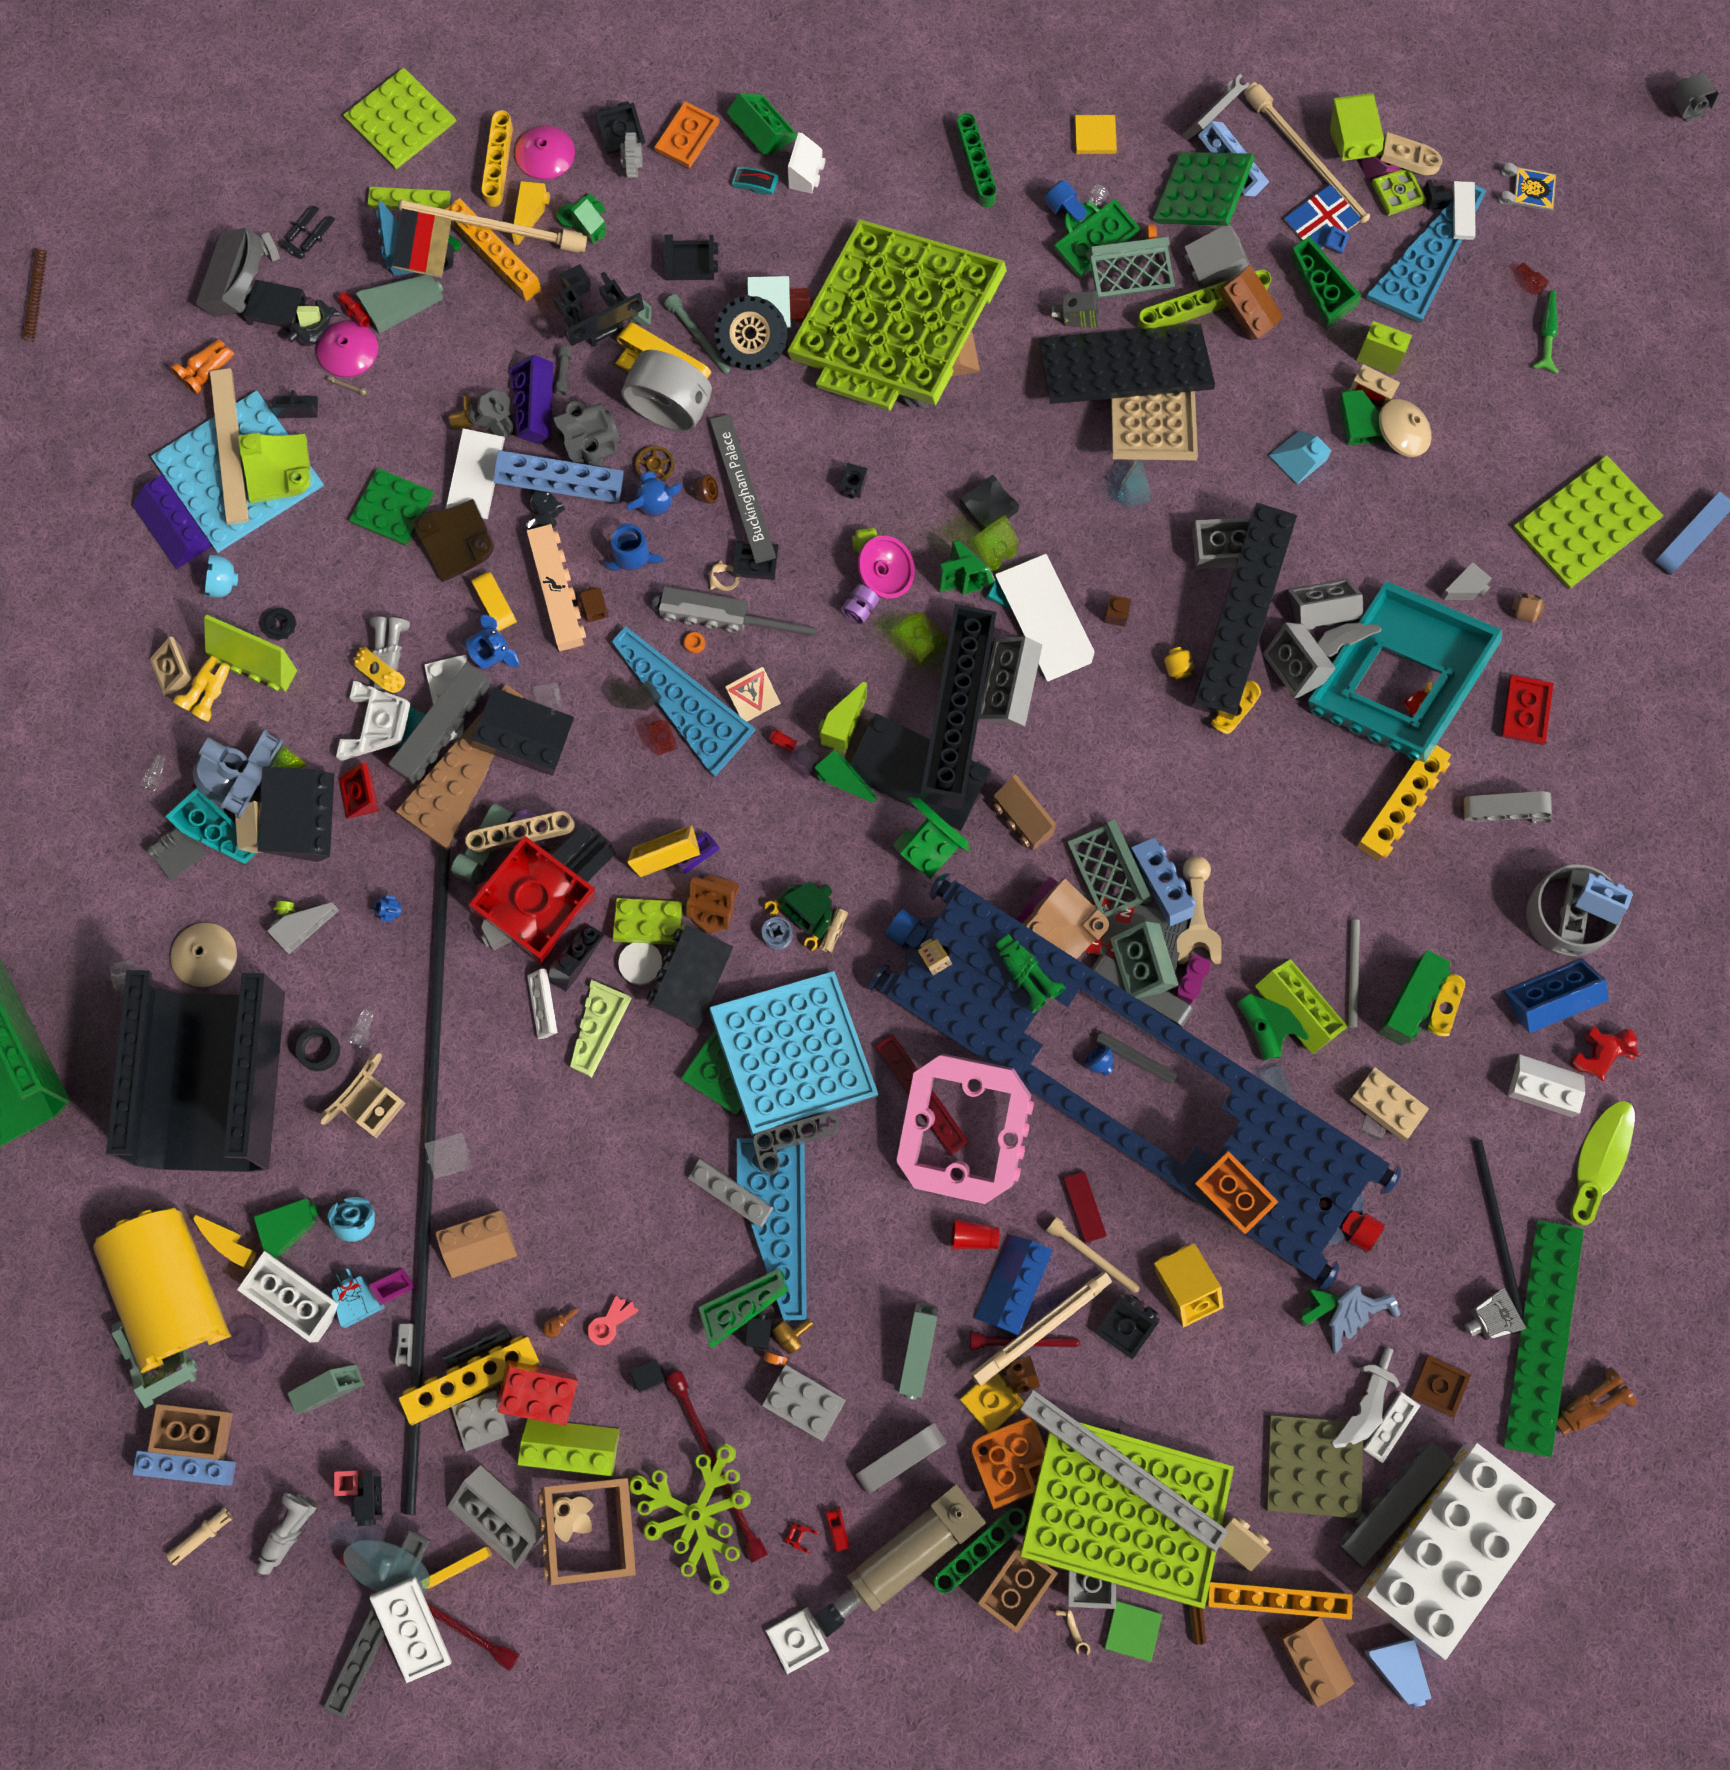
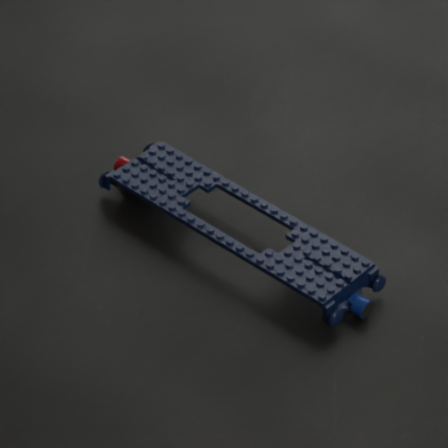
[869,873,1401,1290]

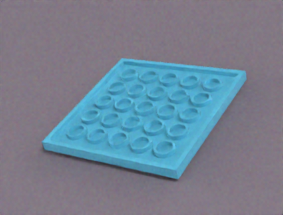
[151,390,324,552]
[709,971,878,1135]

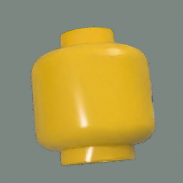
[1164,647,1195,680]

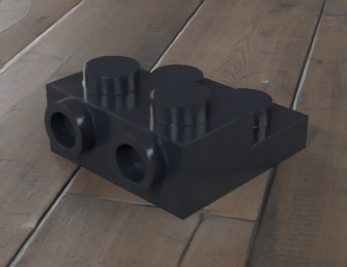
[595,101,645,154]
[1095,1292,1160,1360]
[351,1471,383,1526]

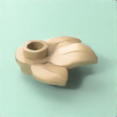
[553,1497,594,1542]

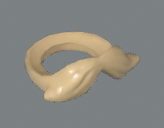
[709,560,740,591]

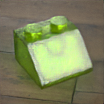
[971,515,1019,571]
[891,612,948,669]

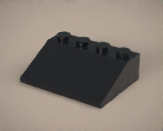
[471,687,574,776]
[258,766,335,862]

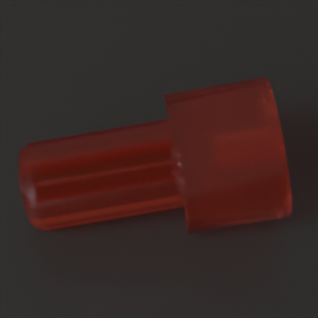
[1516,262,1549,295]

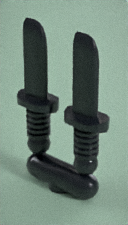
[280,206,335,259]

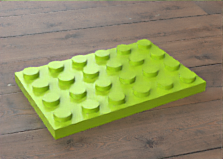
[1513,455,1664,589]

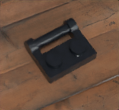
[733,541,779,580]

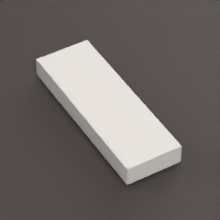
[1453,181,1475,240]
[527,969,557,1039]
[1363,1392,1420,1463]

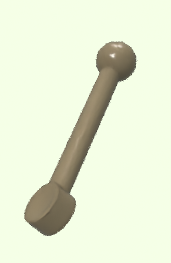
[326,376,367,396]

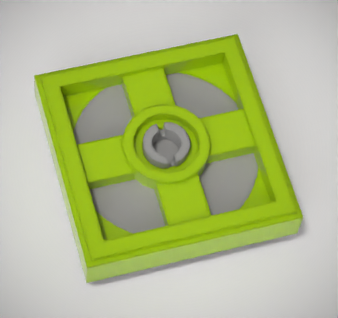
[1372,168,1426,216]

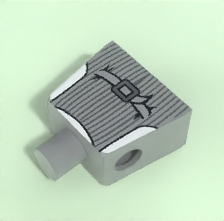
[1464,1288,1526,1340]

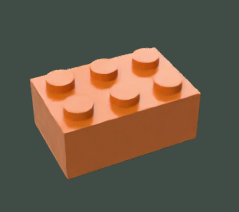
[1194,1151,1278,1234]

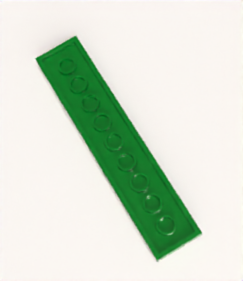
[1504,1220,1584,1458]

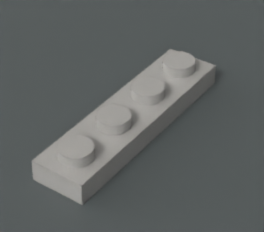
[688,1159,774,1227]

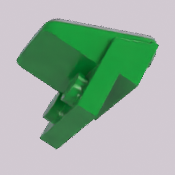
[937,540,995,595]

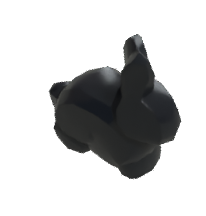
[525,489,565,530]

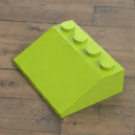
[204,614,298,692]

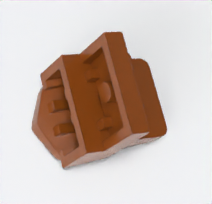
[687,875,739,934]

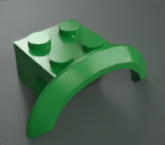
[893,797,970,879]

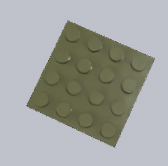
[1266,1415,1363,1518]

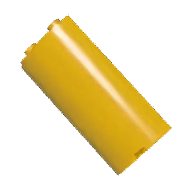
[93,1208,231,1374]

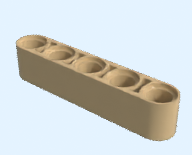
[466,811,574,853]

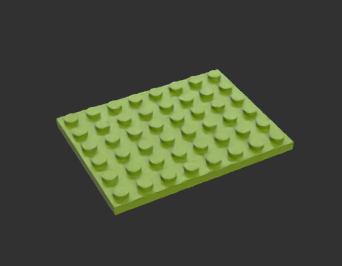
[1019,1422,1234,1609]

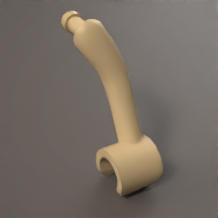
[1055,1609,1090,1655]

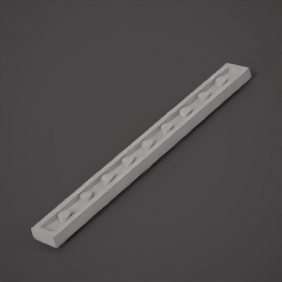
[1019,1390,1229,1552]

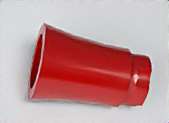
[951,1218,1000,1250]

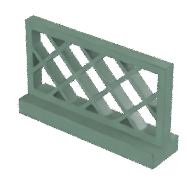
[1086,237,1175,299]
[1068,819,1151,918]

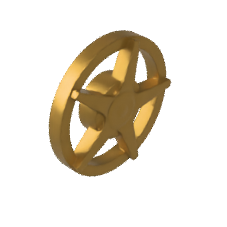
[635,446,675,481]

